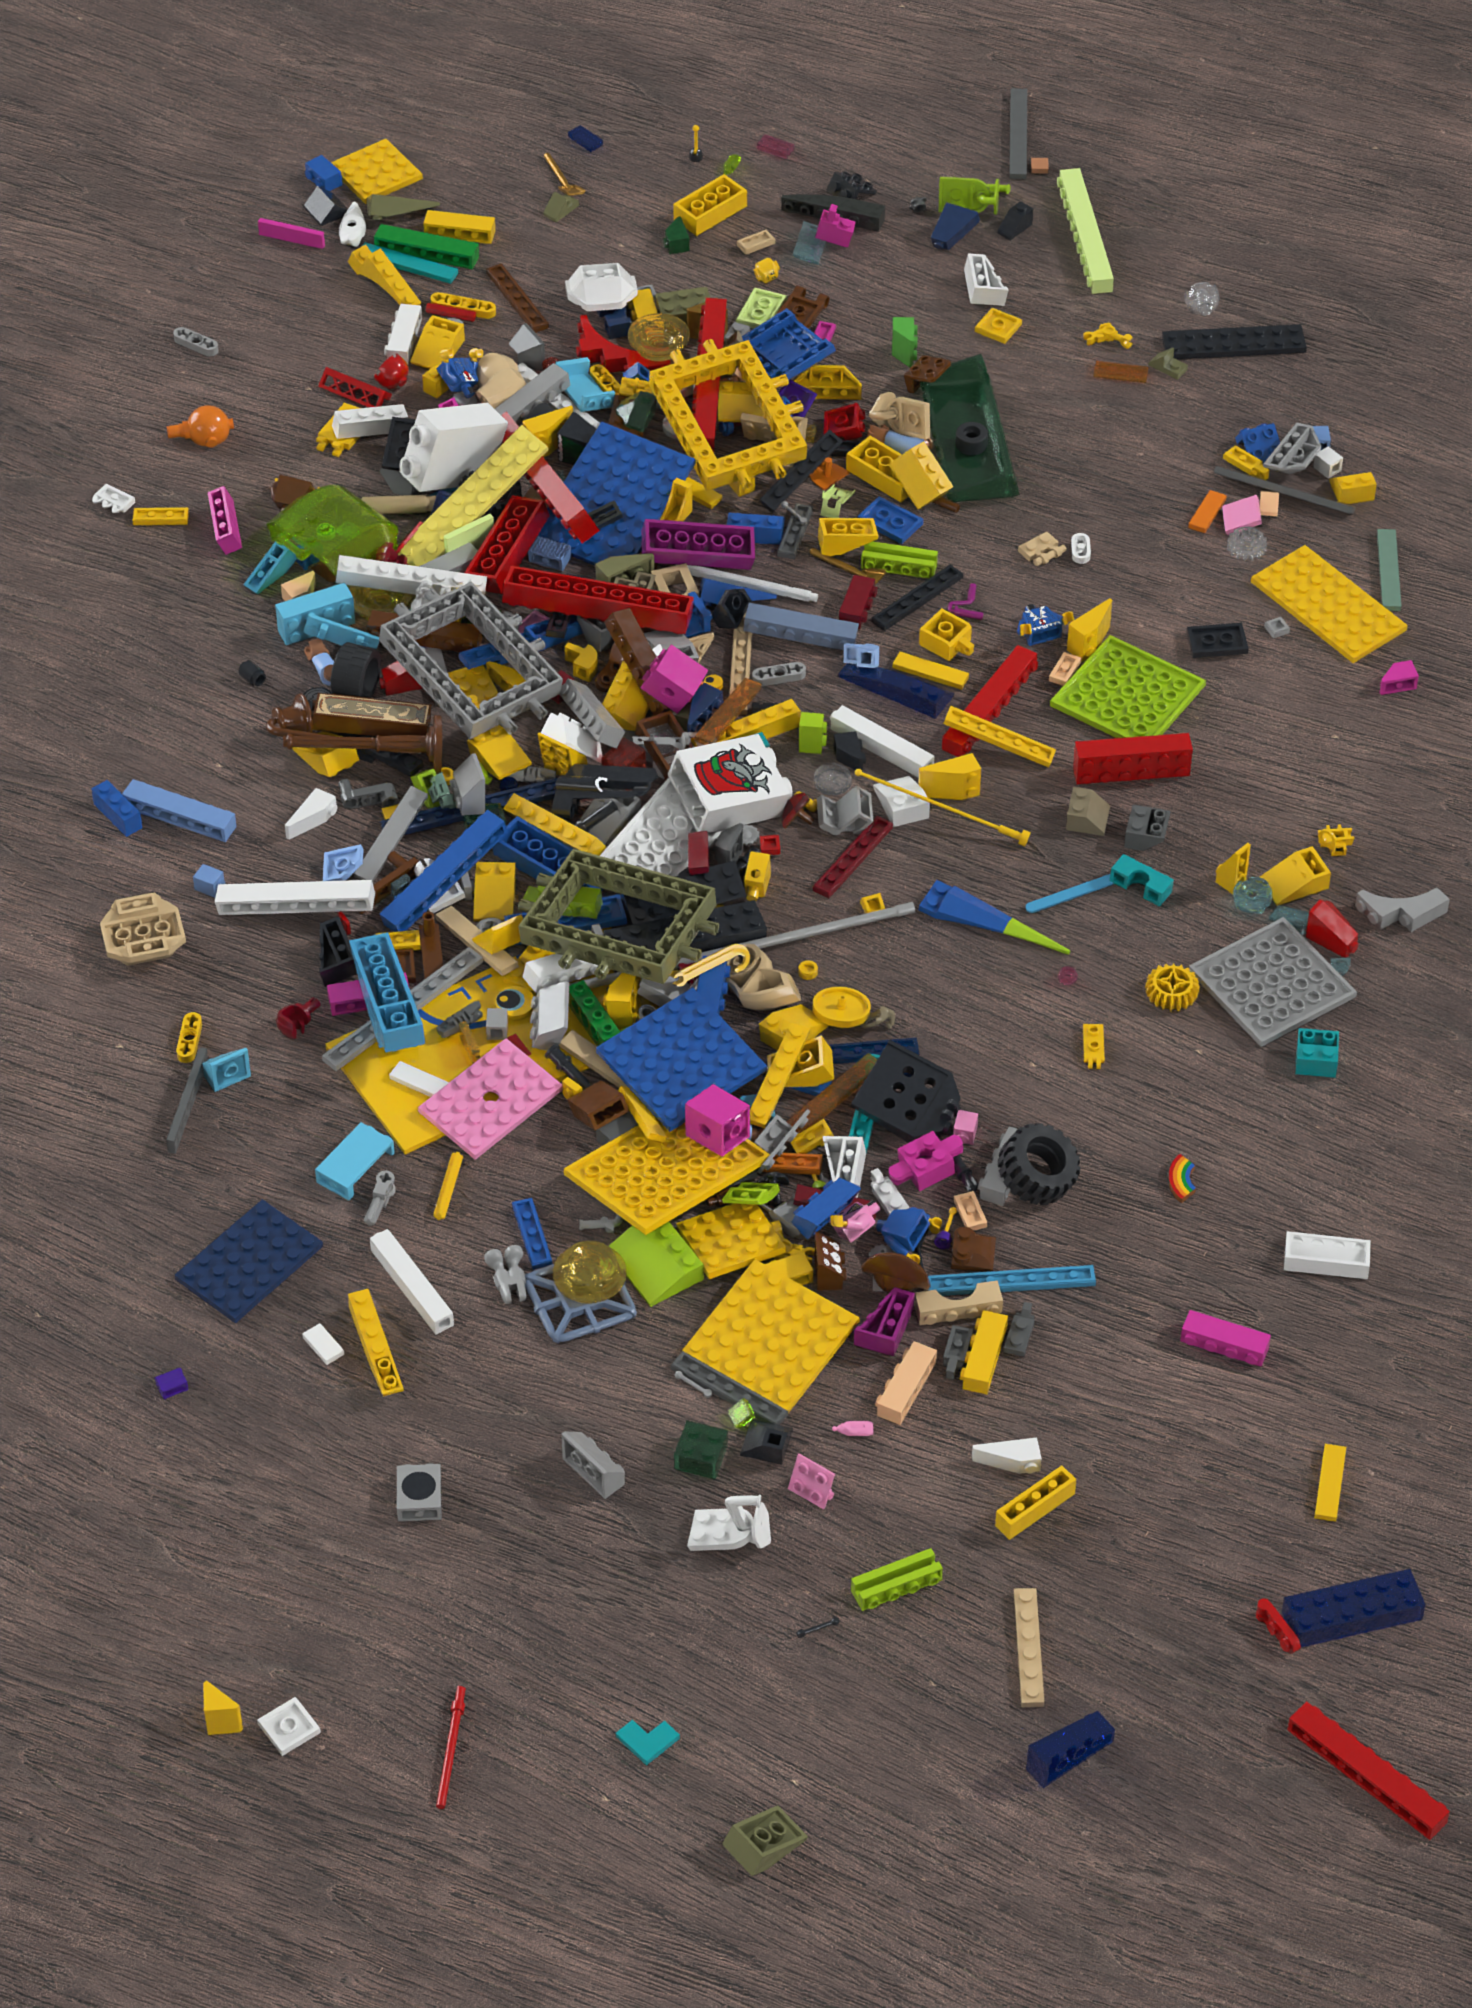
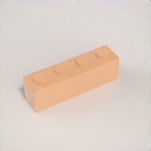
[875,1341,937,1425]

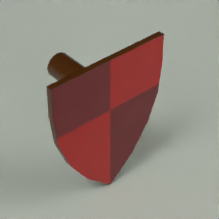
[782,793,814,829]

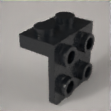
[826,171,877,199]

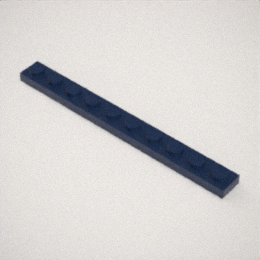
[380,778,558,835]

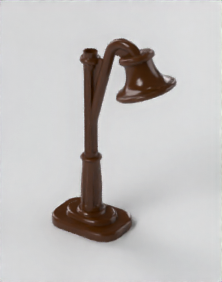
[266,693,442,774]

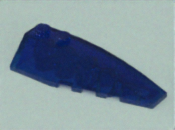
[838,663,954,719]

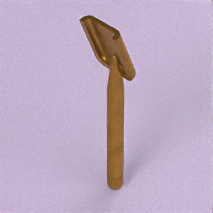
[544,153,586,196]
[809,548,886,584]

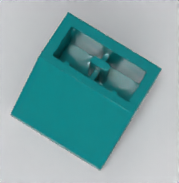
[1295,1028,1339,1078]

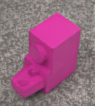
[815,204,855,248]

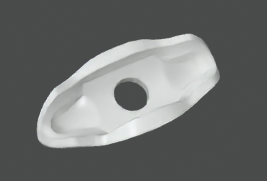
[339,201,366,247]

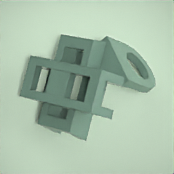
[428,772,456,809]

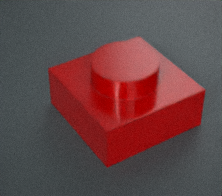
[759,835,781,855]

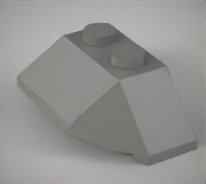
[1263,422,1321,474]

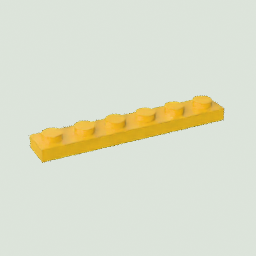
[943,706,1056,768]
[750,1022,810,1129]

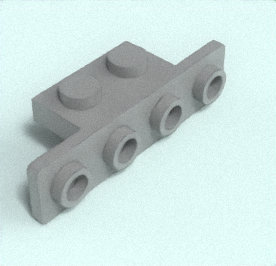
[754,1109,810,1174]

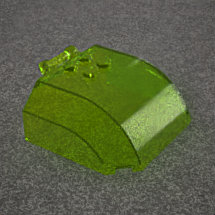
[266,485,399,590]

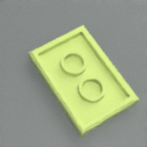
[736,288,787,329]
[444,514,494,554]

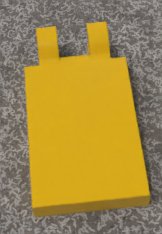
[316,403,360,457]

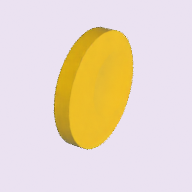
[812,987,871,1028]

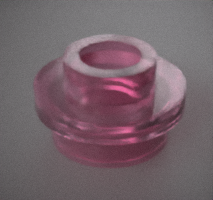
[1058,966,1078,985]

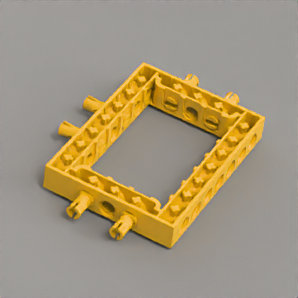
[649,339,807,491]

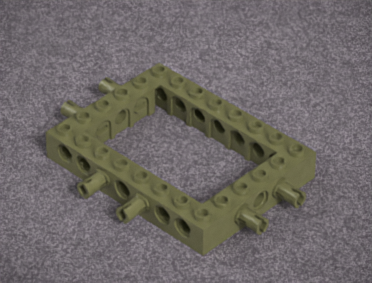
[518,849,719,984]

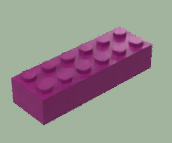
[641,519,755,570]

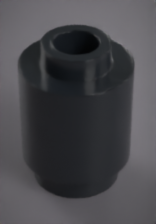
[239,660,266,686]

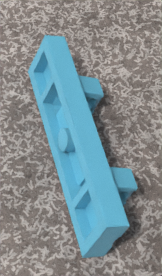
[303,613,379,649]

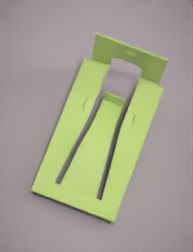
[820,484,855,518]

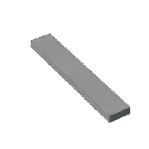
[354,786,428,883]

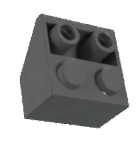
[1124,804,1171,851]

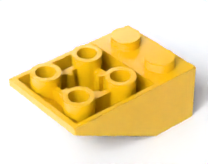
[410,315,465,369]
[537,732,588,776]
[1259,846,1331,906]

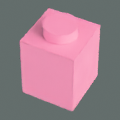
[953,1110,978,1145]

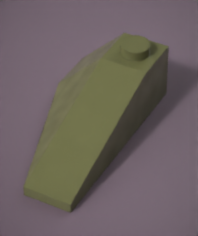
[367,194,440,221]

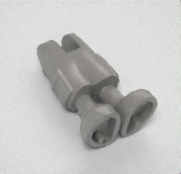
[484,1245,526,1304]

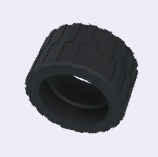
[330,642,381,698]

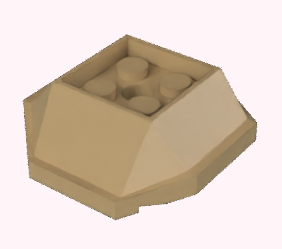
[100,893,186,966]

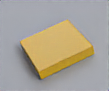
[974,308,1022,344]

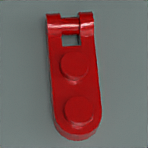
[1256,1598,1301,1654]

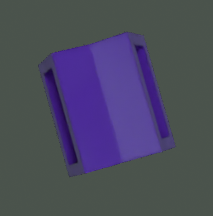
[154,1367,188,1399]

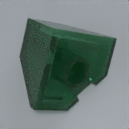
[616,391,657,432]

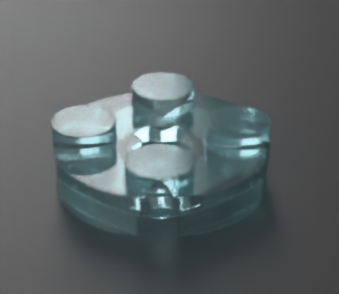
[1233,877,1273,914]

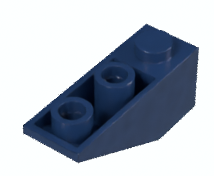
[688,682,724,732]

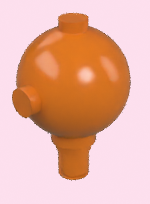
[166,405,234,448]

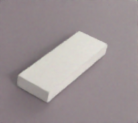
[389,1061,449,1097]

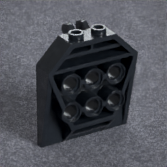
[850,1040,961,1143]

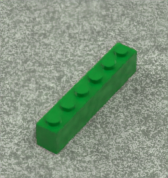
[374,224,479,270]

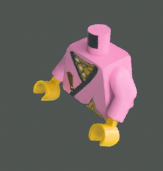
[830,1200,880,1243]

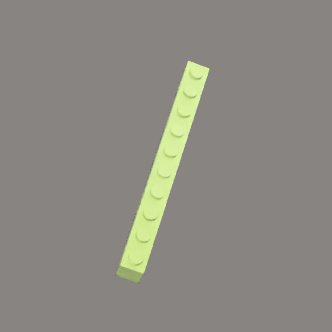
[1057,168,1114,294]

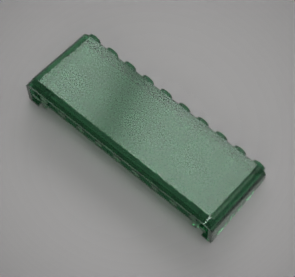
[919,353,1020,502]

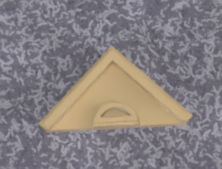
[689,632,714,663]

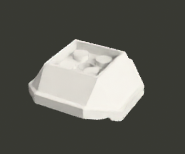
[565,263,638,311]

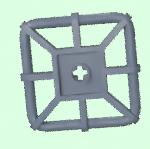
[525,1249,637,1344]

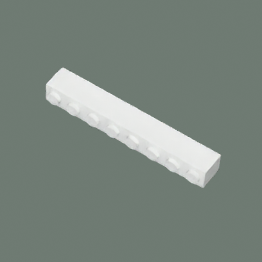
[336,555,487,595]
[215,880,375,915]

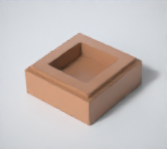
[1031,158,1049,174]

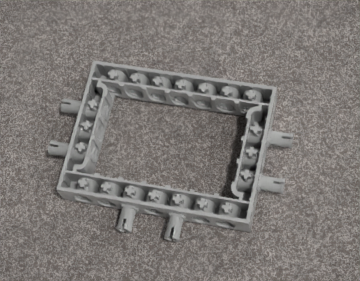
[379,582,563,739]

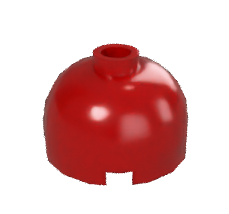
[374,353,409,389]

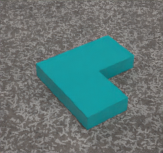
[616,1720,680,1766]

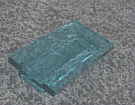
[792,221,826,265]

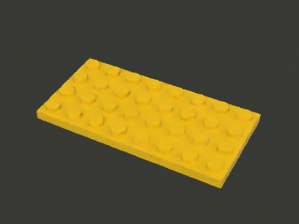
[1251,545,1408,663]

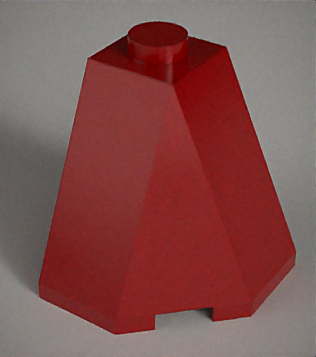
[379,661,423,696]
[1306,899,1359,959]

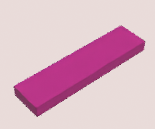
[258,218,325,249]

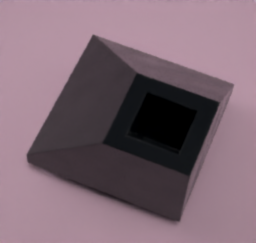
[740,1419,793,1465]

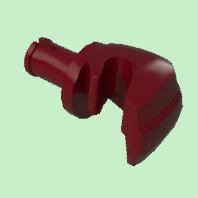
[375,542,409,565]
[276,997,321,1039]

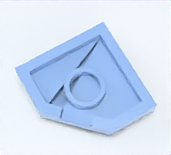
[323,844,363,881]

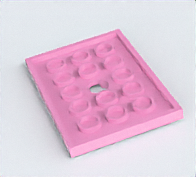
[418,1038,563,1160]

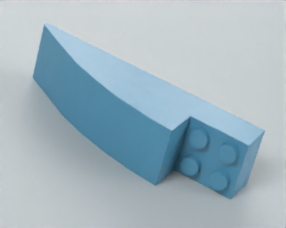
[349,932,425,1052]

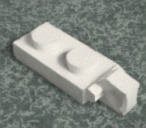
[870,1168,909,1216]

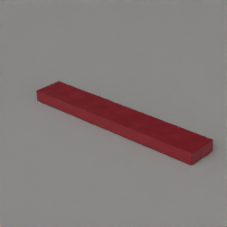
[813,815,893,899]

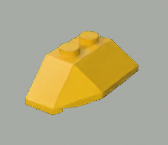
[793,365,862,400]

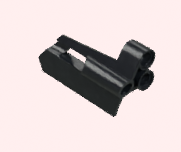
[552,764,658,820]

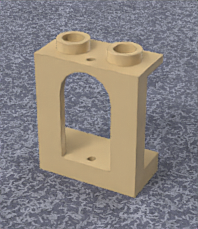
[651,563,699,597]

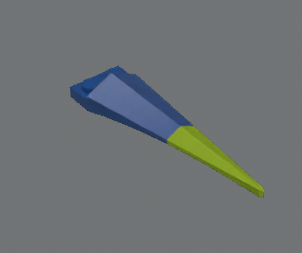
[918,880,1070,955]

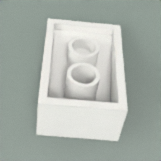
[873,776,930,827]

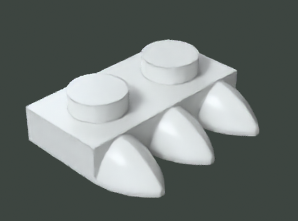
[92,484,135,513]

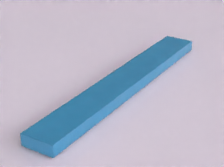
[928,1265,1096,1296]

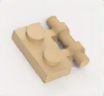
[1018,532,1066,566]

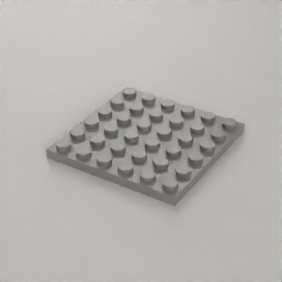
[1189,917,1357,1047]

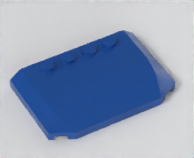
[742,308,836,380]

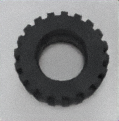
[998,1123,1081,1205]

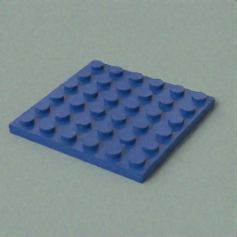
[596,987,767,1132]

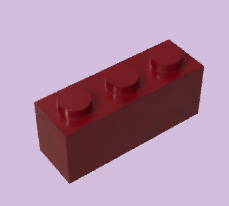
[839,575,878,629]

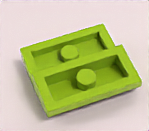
[722,1182,780,1205]

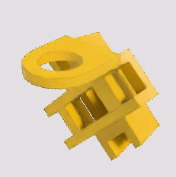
[1318,824,1354,856]

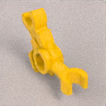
[1083,323,1132,349]
[771,1220,815,1265]

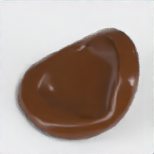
[861,1252,931,1293]

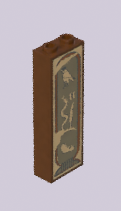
[311,693,432,736]

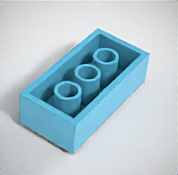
[275,583,355,645]

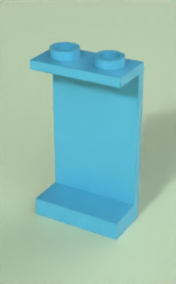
[556,357,615,412]
[315,1122,394,1201]

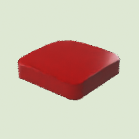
[337,911,351,936]

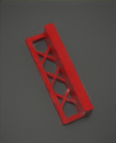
[318,367,392,408]

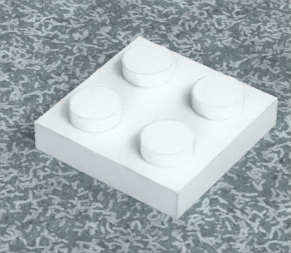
[257,1697,321,1756]

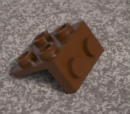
[904,355,951,393]

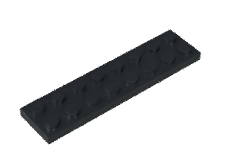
[1162,324,1307,359]

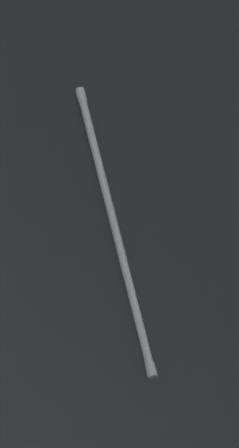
[536,902,915,995]

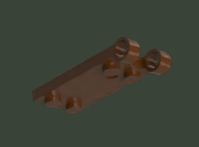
[776,285,830,329]

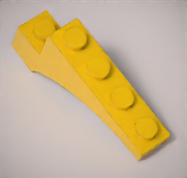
[348,245,421,306]

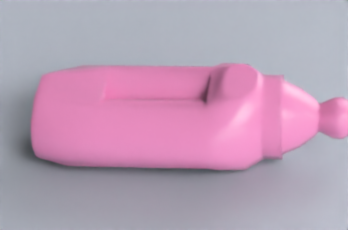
[832,1421,873,1436]

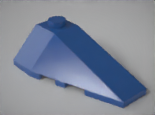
[699,578,777,607]

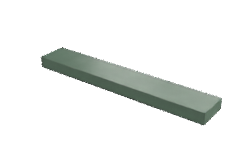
[1377,529,1401,611]

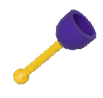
[934,1207,957,1249]

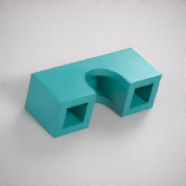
[1109,854,1174,907]

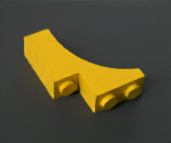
[660,478,692,522]

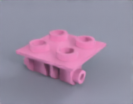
[788,1454,835,1509]

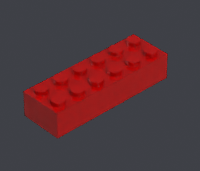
[464,495,550,594]
[1073,733,1193,785]

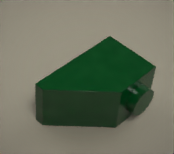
[663,216,690,255]

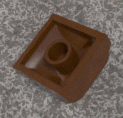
[951,1227,996,1272]

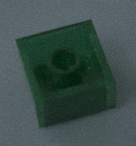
[674,1420,728,1480]

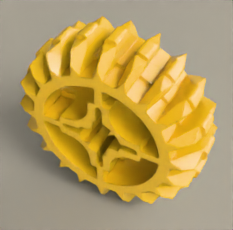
[1145,963,1200,1012]

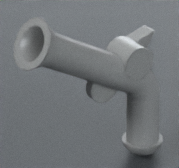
[579,1214,624,1234]

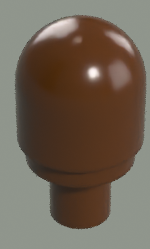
[706,1189,731,1207]

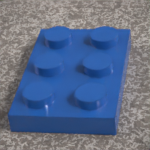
[858,496,923,544]

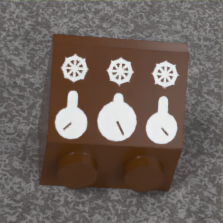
[814,1232,847,1291]

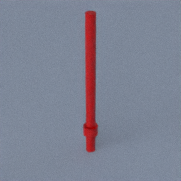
[436,1686,466,1809]

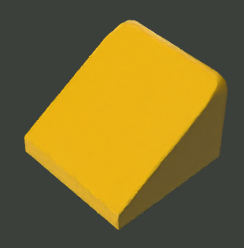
[859,893,885,914]

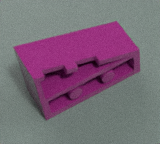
[854,1287,915,1356]

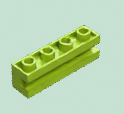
[861,541,938,579]
[851,1548,943,1611]

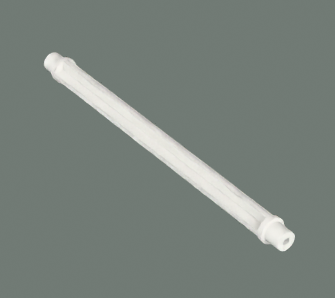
[676,564,818,602]

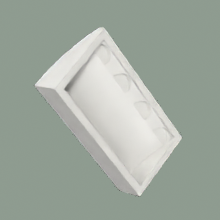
[1284,1231,1371,1279]

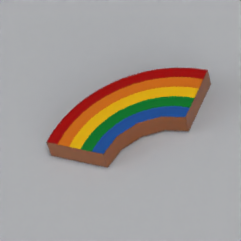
[1168,1154,1196,1203]

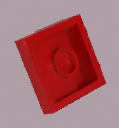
[824,403,866,440]

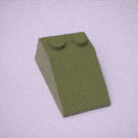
[595,553,654,583]
[722,1805,808,1876]

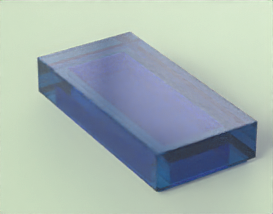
[568,125,603,152]

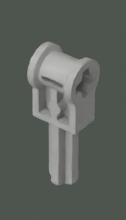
[364,1171,396,1226]

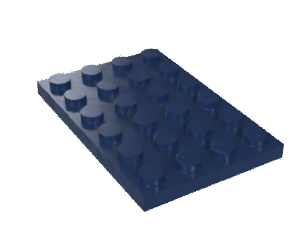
[175,1199,323,1323]

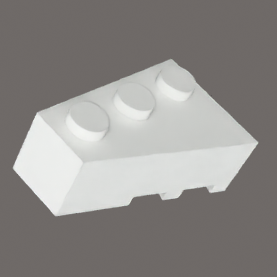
[964,254,1009,306]
[822,1136,866,1198]

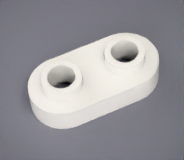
[1071,533,1091,564]

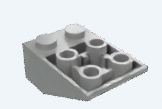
[644,630,699,663]
[581,788,641,846]

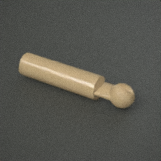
[362,494,450,515]

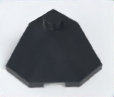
[712,588,752,629]

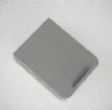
[637,976,699,1007]

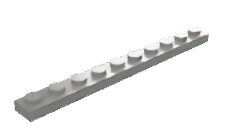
[322,947,483,1071]

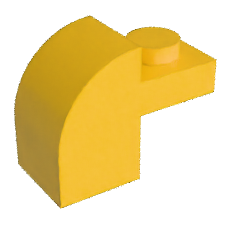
[564,642,598,682]

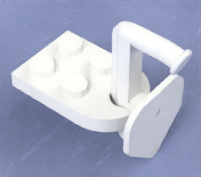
[687,1495,771,1551]

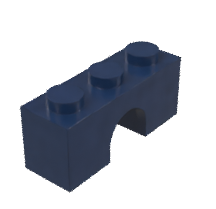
[597,307,632,340]

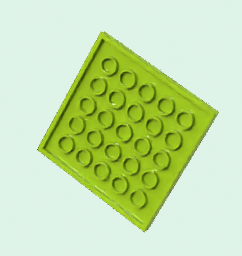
[1050,635,1206,738]

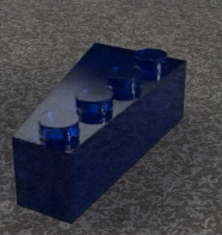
[1026,1711,1115,1789]

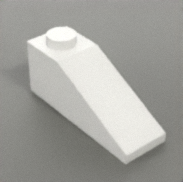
[285,788,337,840]
[972,1437,1042,1474]

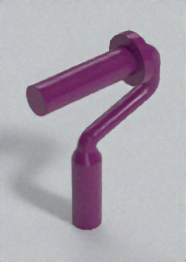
[947,583,983,620]

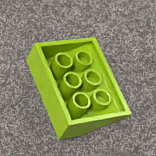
[606,1222,704,1307]

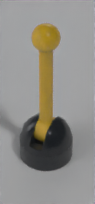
[689,125,703,162]

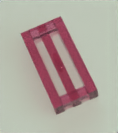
[757,134,795,159]

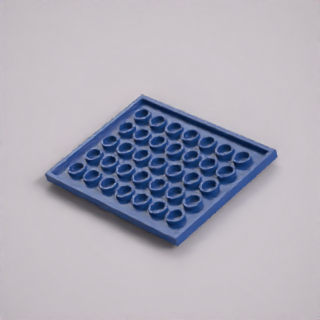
[538,421,696,566]

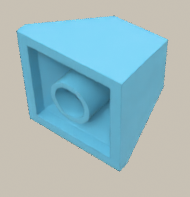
[202,1048,251,1092]

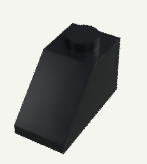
[997,201,1034,241]

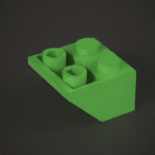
[892,317,918,368]

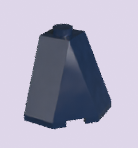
[931,202,980,250]

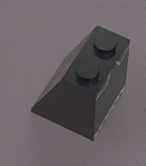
[557,412,596,465]

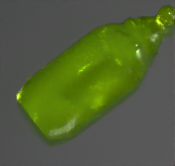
[723,154,741,176]

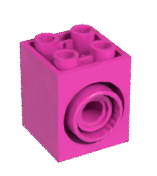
[640,644,708,714]
[685,1084,750,1156]

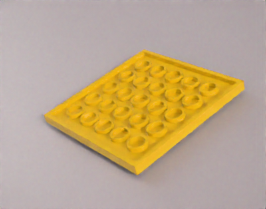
[682,1259,860,1414]

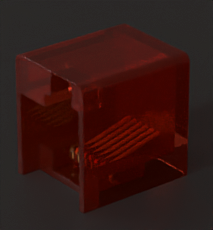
[601,738,646,791]

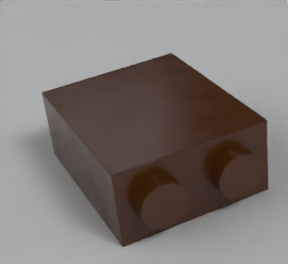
[567,1080,629,1131]

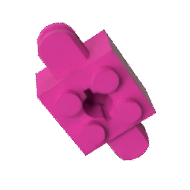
[889,1131,963,1192]

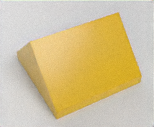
[472,914,523,954]
[203,1680,243,1735]

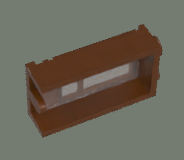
[635,711,694,781]

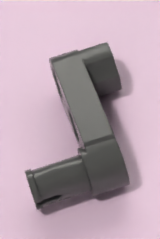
[338,779,399,809]

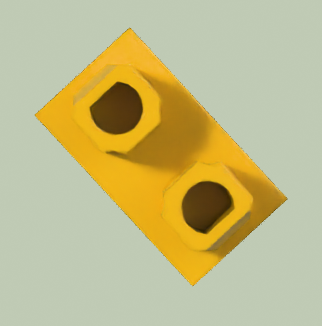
[619,377,652,401]

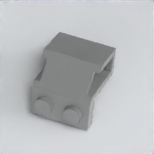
[817,785,873,835]

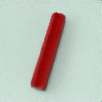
[425,303,476,322]

